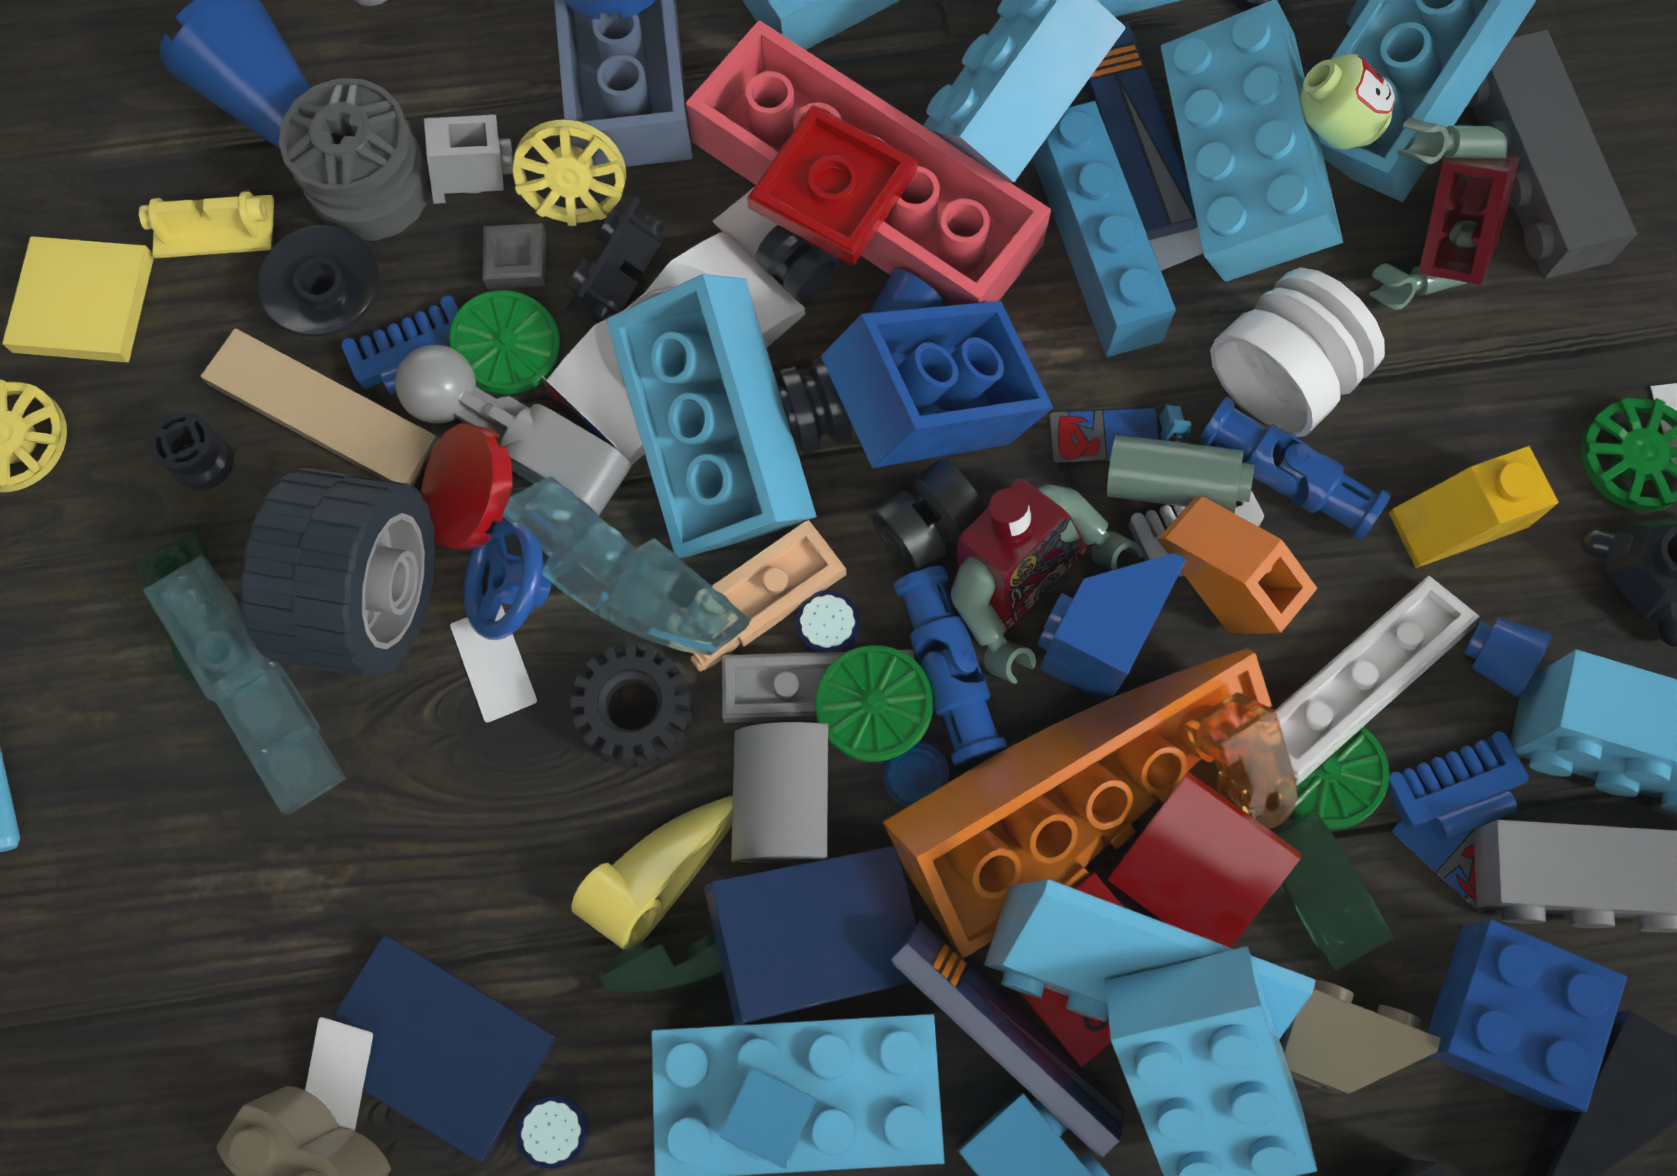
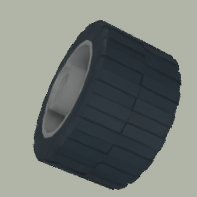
[240,468,436,679]

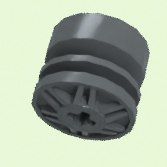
[278,78,431,241]

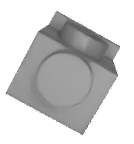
[424,115,513,204]

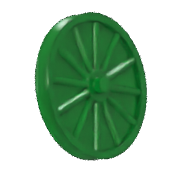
[449,290,560,395]
[815,645,933,762]
[1267,726,1389,830]

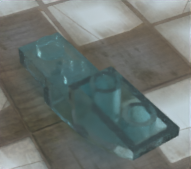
[502,476,751,656]
[143,555,346,815]

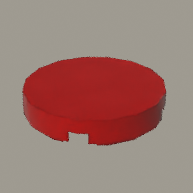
[421,423,512,551]

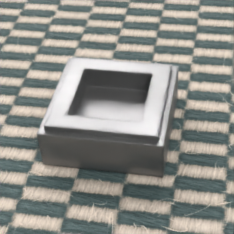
[483,223,546,289]

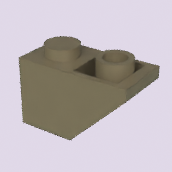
[1279,979,1441,1094]

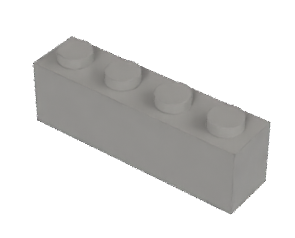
[1473,820,1677,932]

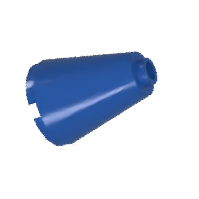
[159,0,311,149]

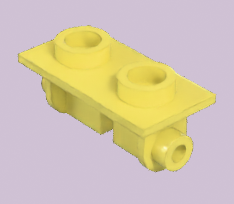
[139,191,274,258]

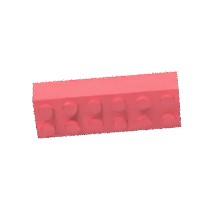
[685,20,1051,306]

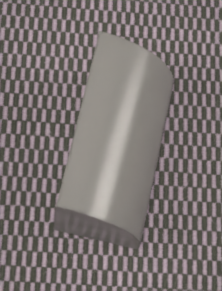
[731,722,828,865]

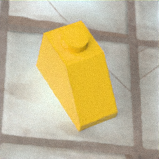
[1389,446,1559,568]

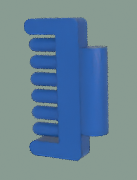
[342,296,459,395]
[1387,731,1529,841]

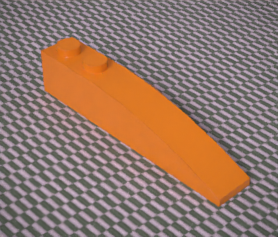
[883,648,1272,959]

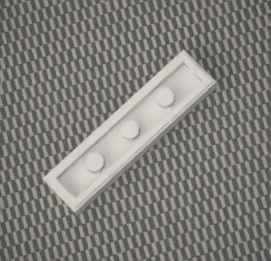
[1246,576,1480,787]

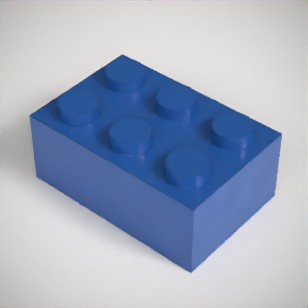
[821,301,1053,468]

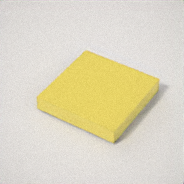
[2,236,154,363]

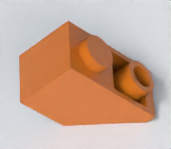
[1157,496,1317,635]

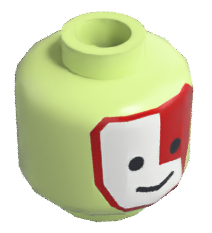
[1301,54,1395,150]

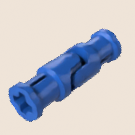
[1197,397,1391,542]
[893,566,1008,767]

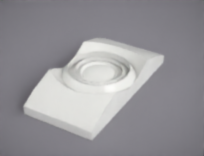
[548,231,805,465]

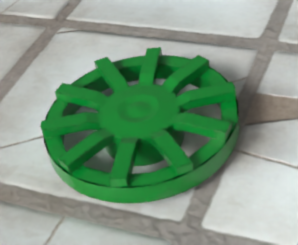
[1581,397,1677,511]

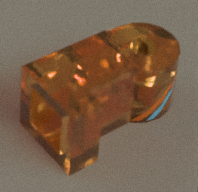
[1185,692,1297,829]

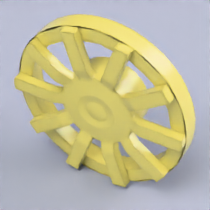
[512,120,626,226]
[0,380,67,492]

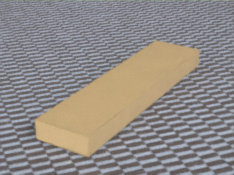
[200,328,439,487]

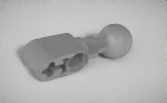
[395,345,632,518]

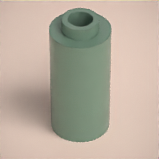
[1107,435,1255,513]

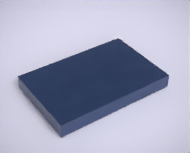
[704,846,916,1025]
[308,935,559,1163]

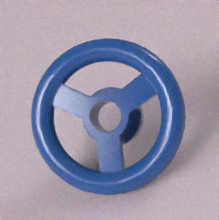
[464,514,552,640]

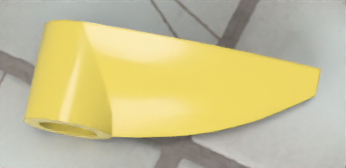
[571,796,733,952]

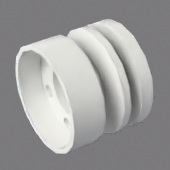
[1210,267,1385,437]

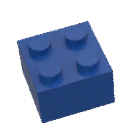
[1427,919,1627,1112]

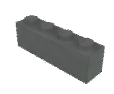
[1467,30,1637,279]

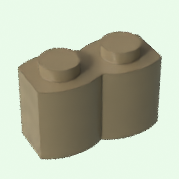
[216,1086,391,1176]

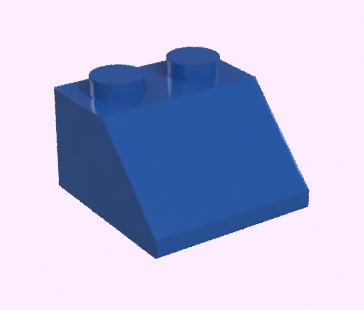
[1037,553,1186,702]

